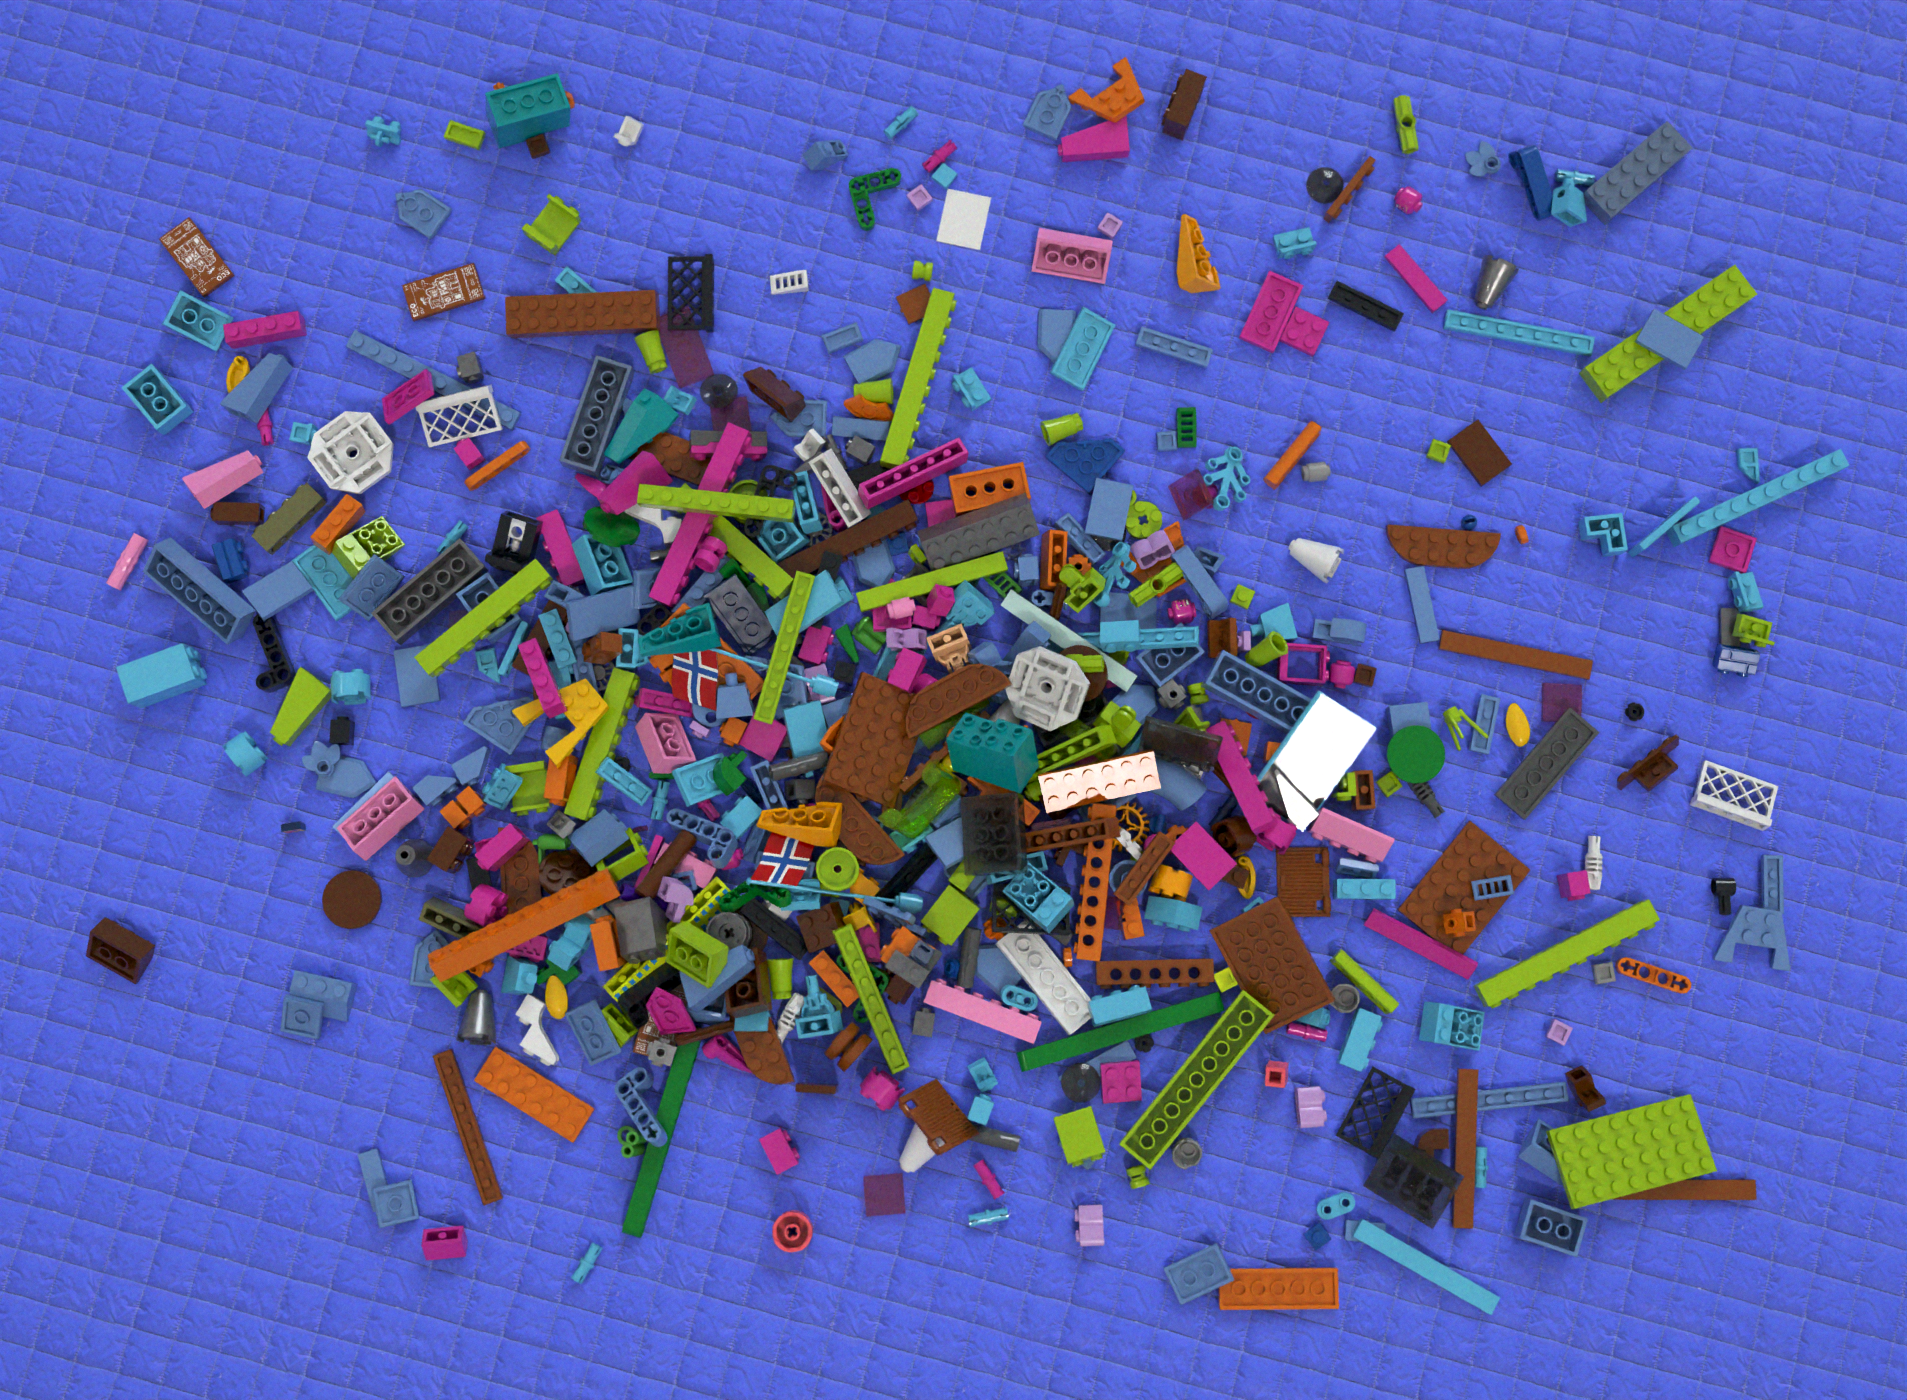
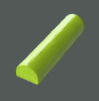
[1329,949,1399,1014]

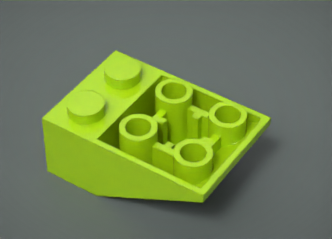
[332,516,405,580]

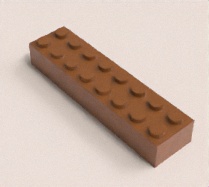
[505,290,660,339]

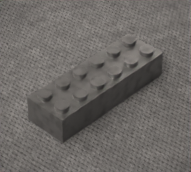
[917,493,1040,571]
[371,538,489,645]

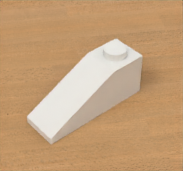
[1274,769,1319,830]

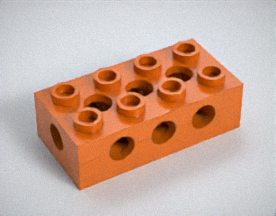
[948,462,1031,517]

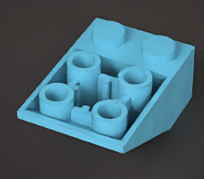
[1003,862,1075,933]
[1419,1001,1485,1051]

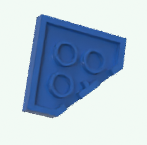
[1045,438,1125,494]

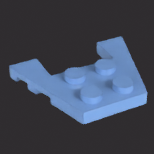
[745,656,809,720]
[862,896,931,940]
[1712,905,1790,971]

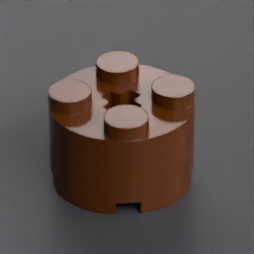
[1210,815,1257,858]

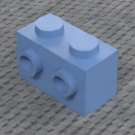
[1013,554,1039,587]

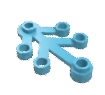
[1201,447,1250,511]
[1093,542,1136,607]

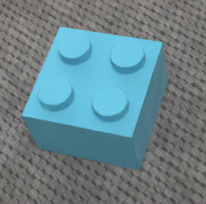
[755,520,810,563]

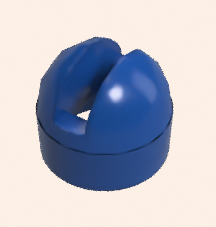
[1461,515,1477,531]

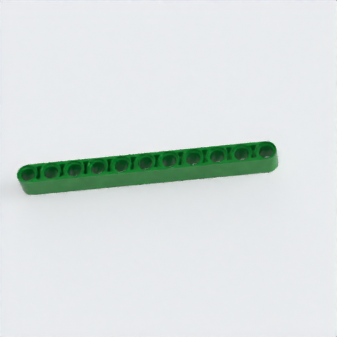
[1016,991,1225,1072]
[622,1026,702,1238]

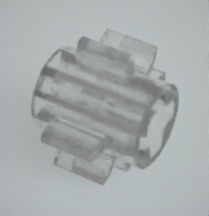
[1003,541,1026,563]

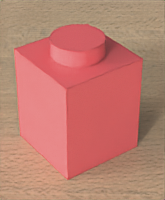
[1265,1060,1289,1088]

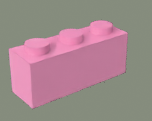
[654,841,718,889]

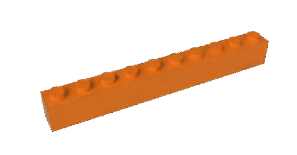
[428,868,621,983]

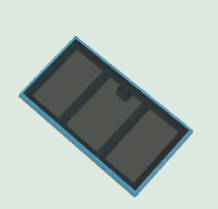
[1257,690,1377,831]

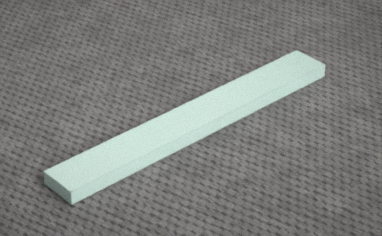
[1001,589,1138,692]

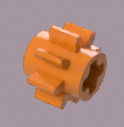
[983,916,1007,941]

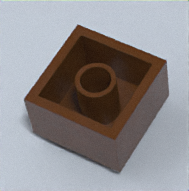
[426,826,475,874]
[796,901,845,953]

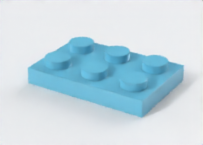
[672,752,724,807]

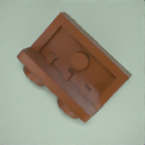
[1207,618,1238,658]

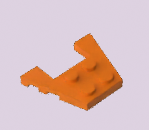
[1068,57,1145,123]
[1120,521,1186,598]

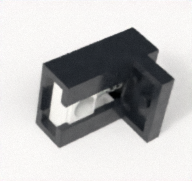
[485,510,543,575]

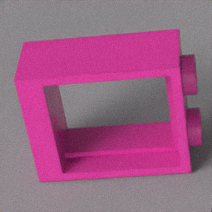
[1277,643,1330,686]

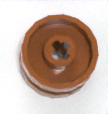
[824,1021,873,1072]

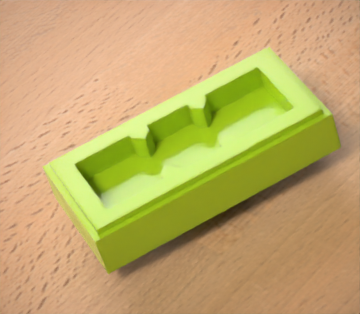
[444,120,486,151]

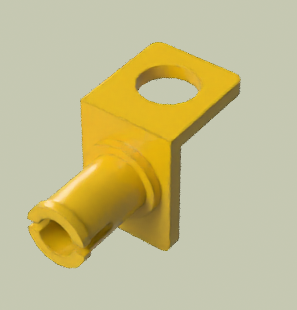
[843,902,877,932]

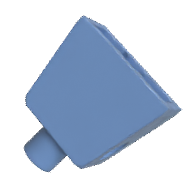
[716,673,755,719]

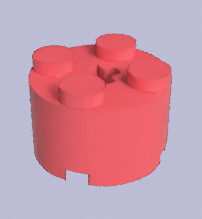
[772,1210,813,1252]

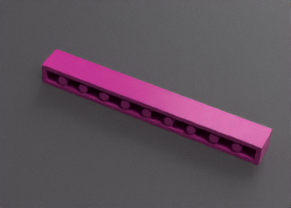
[649,422,753,608]

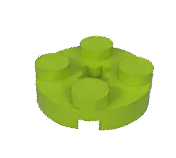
[1125,501,1162,540]

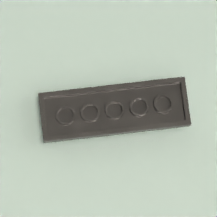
[1494,707,1599,820]

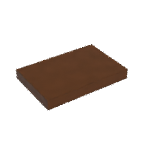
[1447,420,1512,487]
[796,1082,839,1094]

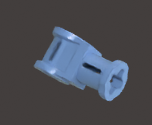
[1030,589,1068,610]

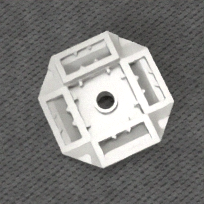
[307,411,394,494]
[1005,646,1090,731]

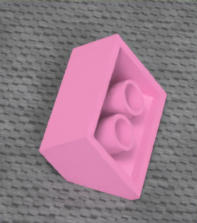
[635,713,696,774]

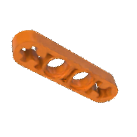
[464,441,531,491]
[1615,957,1691,994]

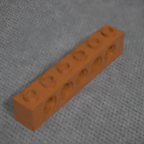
[1004,818,1120,856]
[1095,959,1214,989]

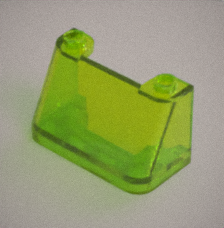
[878,759,961,838]

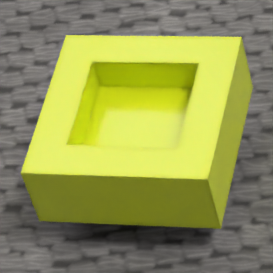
[1214,967,1238,993]

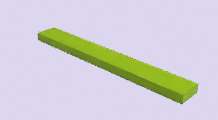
[856,551,1008,612]
[753,571,815,725]
[832,923,910,1075]

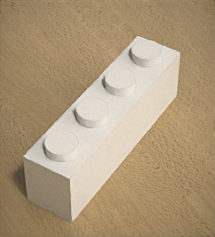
[808,449,871,528]

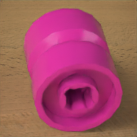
[693,536,728,573]

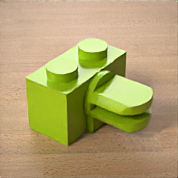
[1059,564,1106,613]
[1093,701,1142,748]

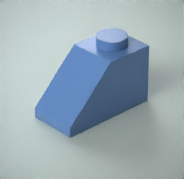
[451,746,491,787]

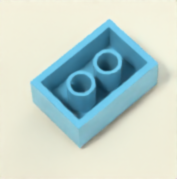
[121,364,194,435]
[571,534,634,596]

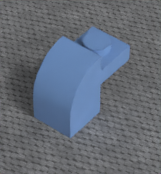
[1330,618,1367,646]

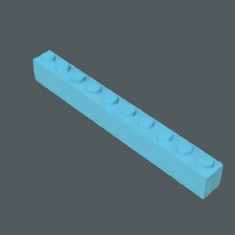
[1666,449,1850,547]

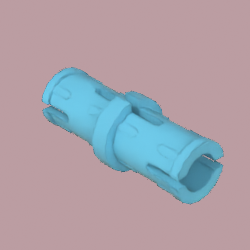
[883,106,918,139]
[1555,169,1595,187]
[436,520,469,554]
[650,780,670,821]
[1475,1146,1489,1188]
[968,1207,1009,1227]
[571,1242,603,1284]

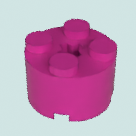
[1256,813,1297,855]
[464,884,508,927]
[860,1066,905,1111]

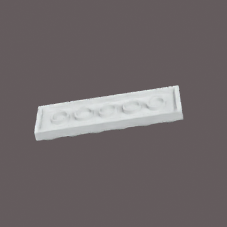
[996,920,1091,1036]

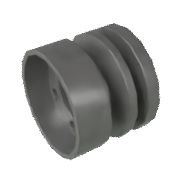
[706,912,752,951]

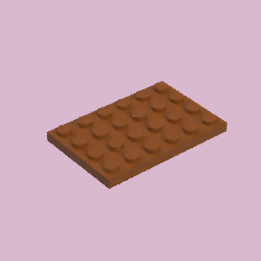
[821,672,919,809]
[1397,821,1530,954]
[1209,895,1335,1034]

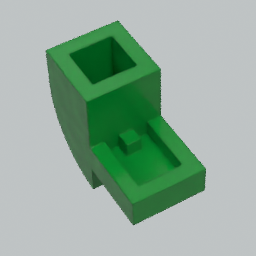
[713,750,748,796]
[536,959,583,986]

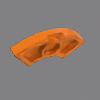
[844,394,894,421]

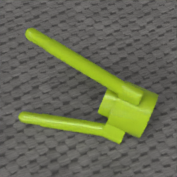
[1442,706,1488,751]

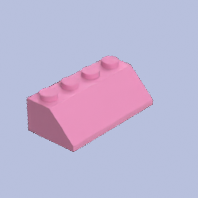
[1032,228,1113,284]
[337,776,425,861]
[1308,808,1395,864]

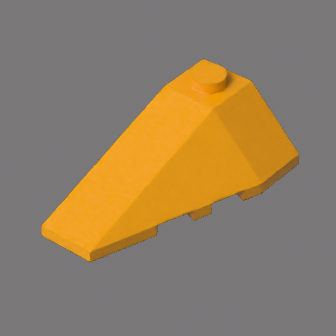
[1177,214,1221,293]
[757,802,842,848]

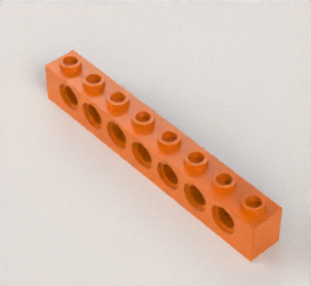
[1073,802,1117,962]

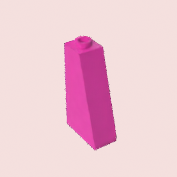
[1057,116,1130,162]
[597,451,673,515]

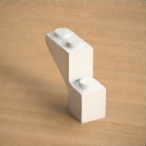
[624,503,682,547]
[515,994,559,1066]

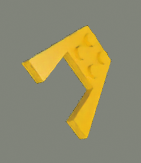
[512,678,609,768]

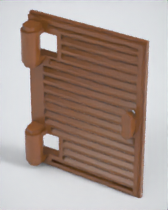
[1276,847,1331,917]
[898,1079,979,1156]

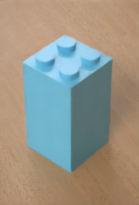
[116,643,207,708]

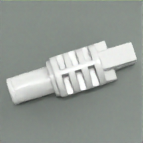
[1584,836,1603,890]
[777,993,804,1044]

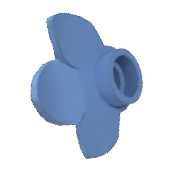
[1465,141,1501,177]
[302,741,341,778]

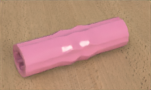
[106,533,149,591]

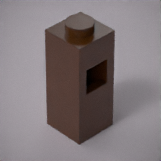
[210,502,265,526]

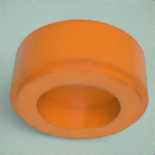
[1515,525,1529,544]
[1063,947,1072,967]

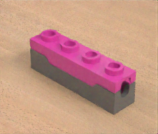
[689,430,767,461]

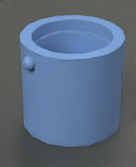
[540,726,570,750]

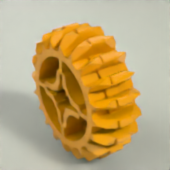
[1112,802,1150,852]

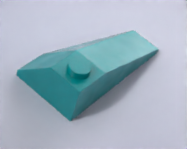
[604,388,679,464]
[638,603,722,656]

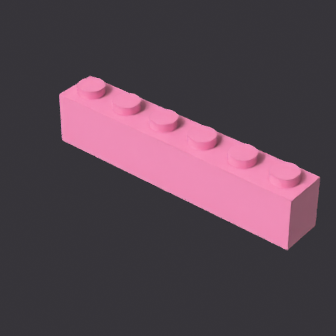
[924,978,1042,1044]

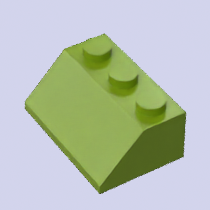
[666,921,729,988]

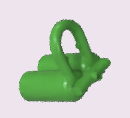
[851,616,886,655]
[532,834,571,866]
[617,1126,647,1158]

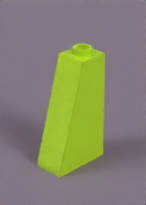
[270,667,331,746]

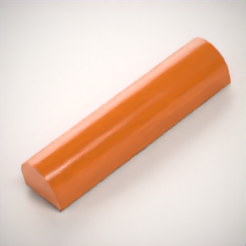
[1263,421,1322,490]

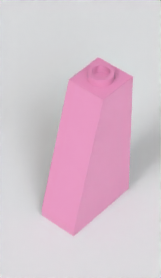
[182,450,264,509]

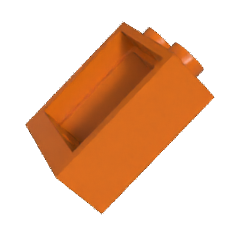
[544,754,578,806]
[590,914,628,971]

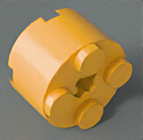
[1148,865,1193,902]

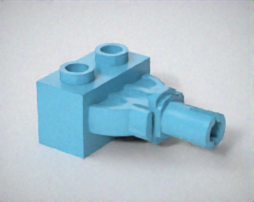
[935,580,995,634]
[615,628,651,671]
[795,974,843,1039]

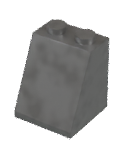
[614,897,668,964]

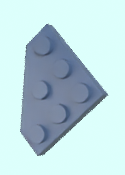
[463,697,537,756]

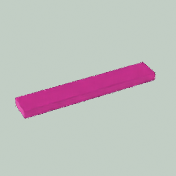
[1364,908,1478,980]

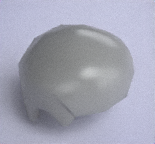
[1330,984,1360,1013]
[1172,1137,1202,1170]

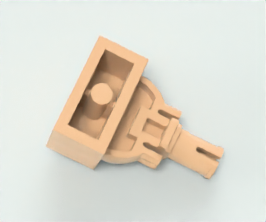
[926,623,972,673]

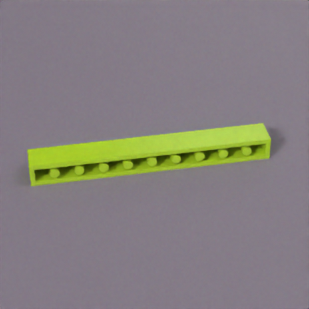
[880,287,957,469]
[1473,899,1660,1009]

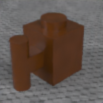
[876,968,916,1005]

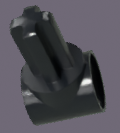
[1711,878,1736,915]

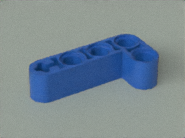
[1508,145,1553,221]

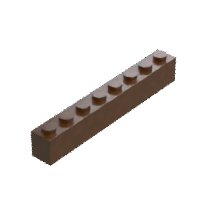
[777,500,919,579]

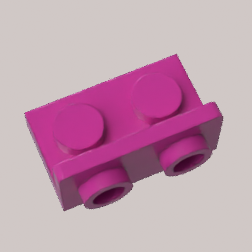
[505,935,549,962]

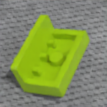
[1732,614,1775,648]

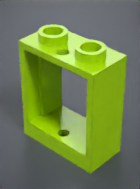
[595,827,649,882]

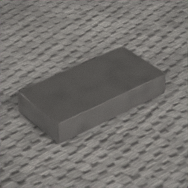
[1719,608,1741,647]

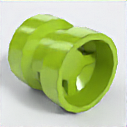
[912,260,933,281]
[1187,682,1209,705]
[1126,1164,1150,1189]

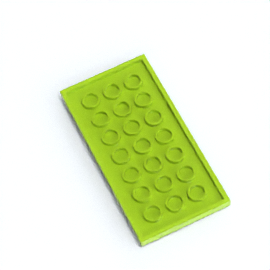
[1546,1094,1717,1210]

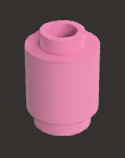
[886,597,916,620]

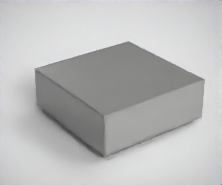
[1591,962,1616,984]

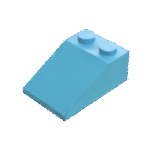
[161,290,233,351]

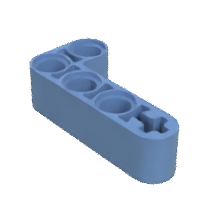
[1170,545,1228,620]
[666,809,738,869]
[615,1067,668,1147]

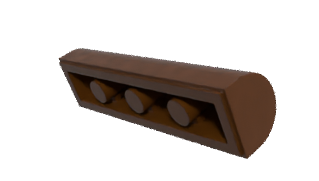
[634,829,697,900]

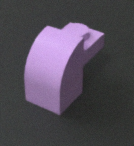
[886,628,927,652]
[657,876,694,923]

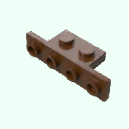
[1617,734,1679,792]

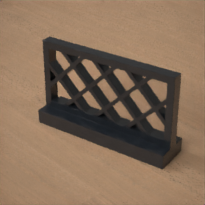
[668,254,714,332]
[991,883,1071,935]
[1336,1067,1415,1159]

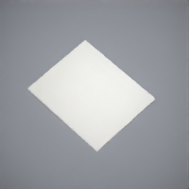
[936,189,991,250]

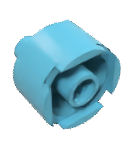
[330,669,371,705]
[222,731,268,777]

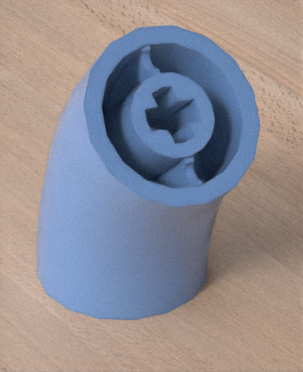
[1147,756,1207,811]

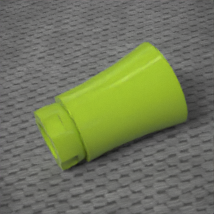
[634,330,668,374]
[854,378,894,404]
[1040,413,1083,446]
[1245,631,1288,668]
[767,958,794,999]

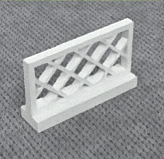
[415,384,502,447]
[1690,760,1778,831]

